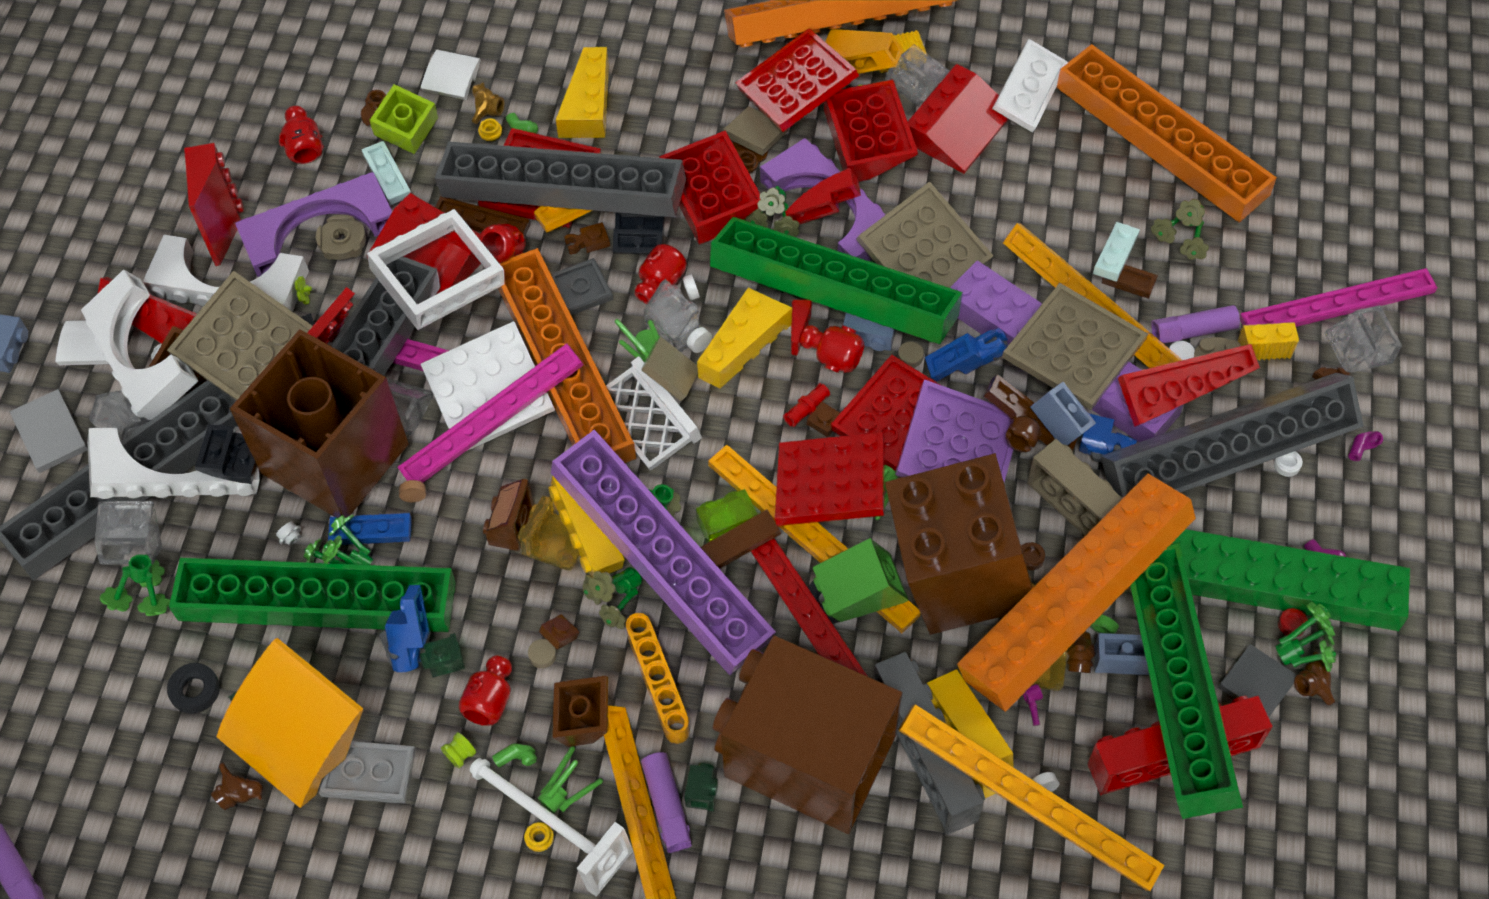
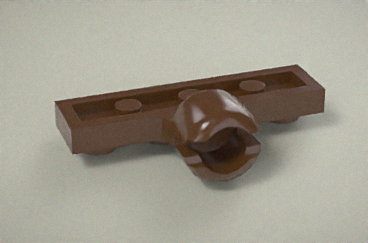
[984,374,1078,452]

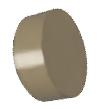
[898,342,924,368]
[528,639,556,668]

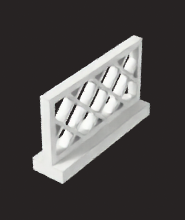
[606,356,702,471]

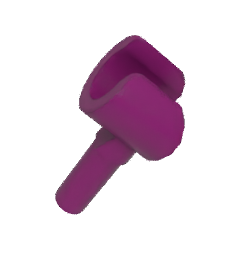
[1023,684,1043,726]

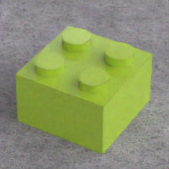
[369,84,438,154]

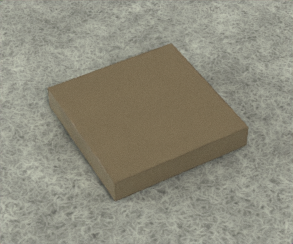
[723,106,788,156]
[641,336,698,401]

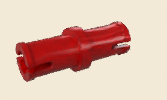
[783,383,830,428]

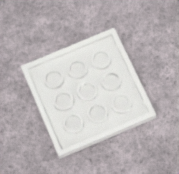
[421,321,555,451]

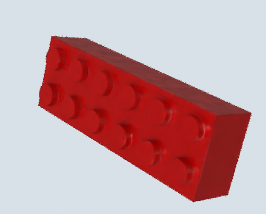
[1087,696,1273,796]

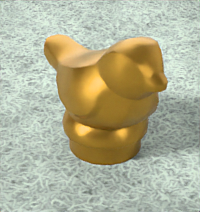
[472,82,505,124]

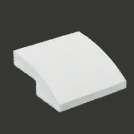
[421,50,481,100]
[55,321,109,365]

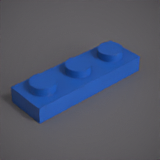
[328,513,412,545]

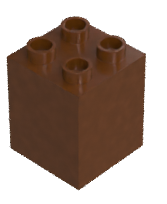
[229,329,409,518]
[885,453,1032,635]
[713,635,903,835]

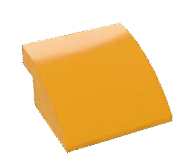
[216,638,363,808]

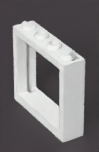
[367,209,505,330]

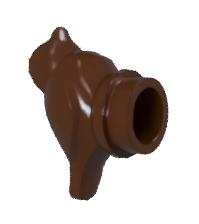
[1067,631,1095,673]
[1294,652,1335,705]
[211,762,263,811]

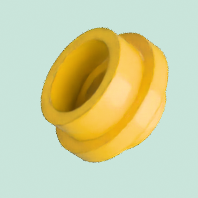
[478,118,502,141]
[524,822,554,852]

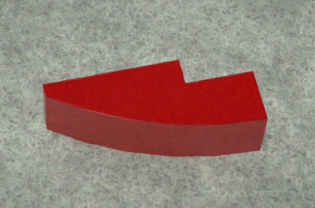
[785,168,861,225]

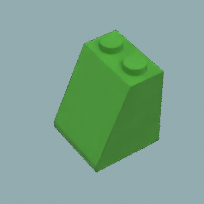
[813,538,909,622]

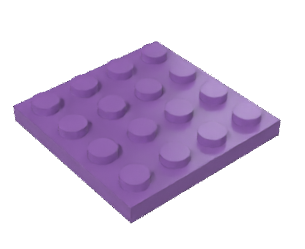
[895,380,1013,482]

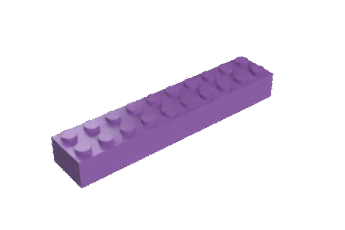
[950,260,1183,442]
[551,430,776,675]

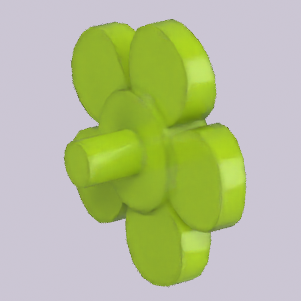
[295,276,312,305]

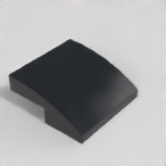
[613,212,665,254]
[195,424,257,484]

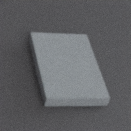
[9,389,88,473]
[319,741,416,804]

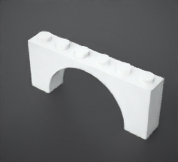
[143,235,309,312]
[81,270,198,420]
[87,427,260,499]

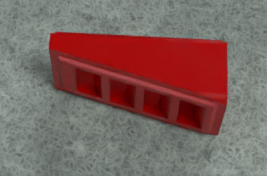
[791,300,812,355]

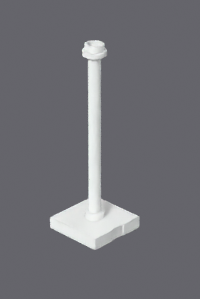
[470,758,633,897]

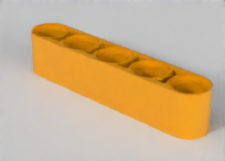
[626,613,690,744]

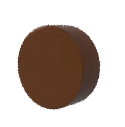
[1021,542,1045,571]

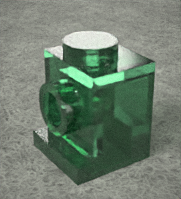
[420,633,465,678]
[684,763,718,811]

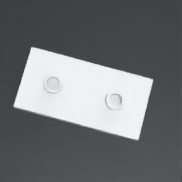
[992,39,1068,133]

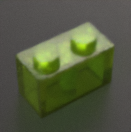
[696,489,758,543]

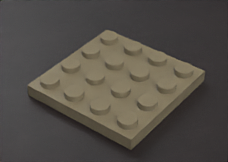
[856,182,993,288]
[167,271,312,401]
[1002,283,1148,410]

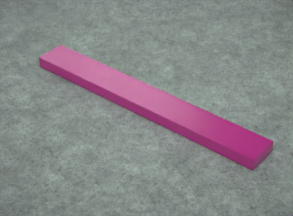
[1240,268,1438,327]
[398,344,583,483]

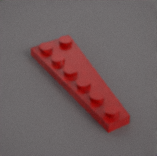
[98,277,197,344]
[1118,344,1260,427]

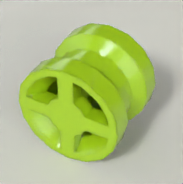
[440,732,477,769]

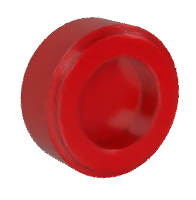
[1278,608,1308,637]

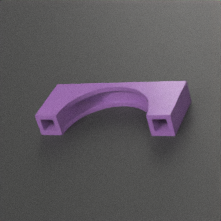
[760,138,885,261]
[235,172,392,277]

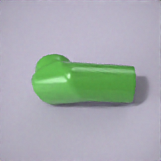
[506,113,538,133]
[492,743,537,768]

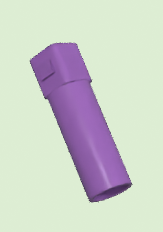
[1151,305,1240,344]
[641,752,692,853]
[0,824,45,899]

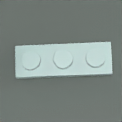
[361,141,411,205]
[1093,222,1140,282]

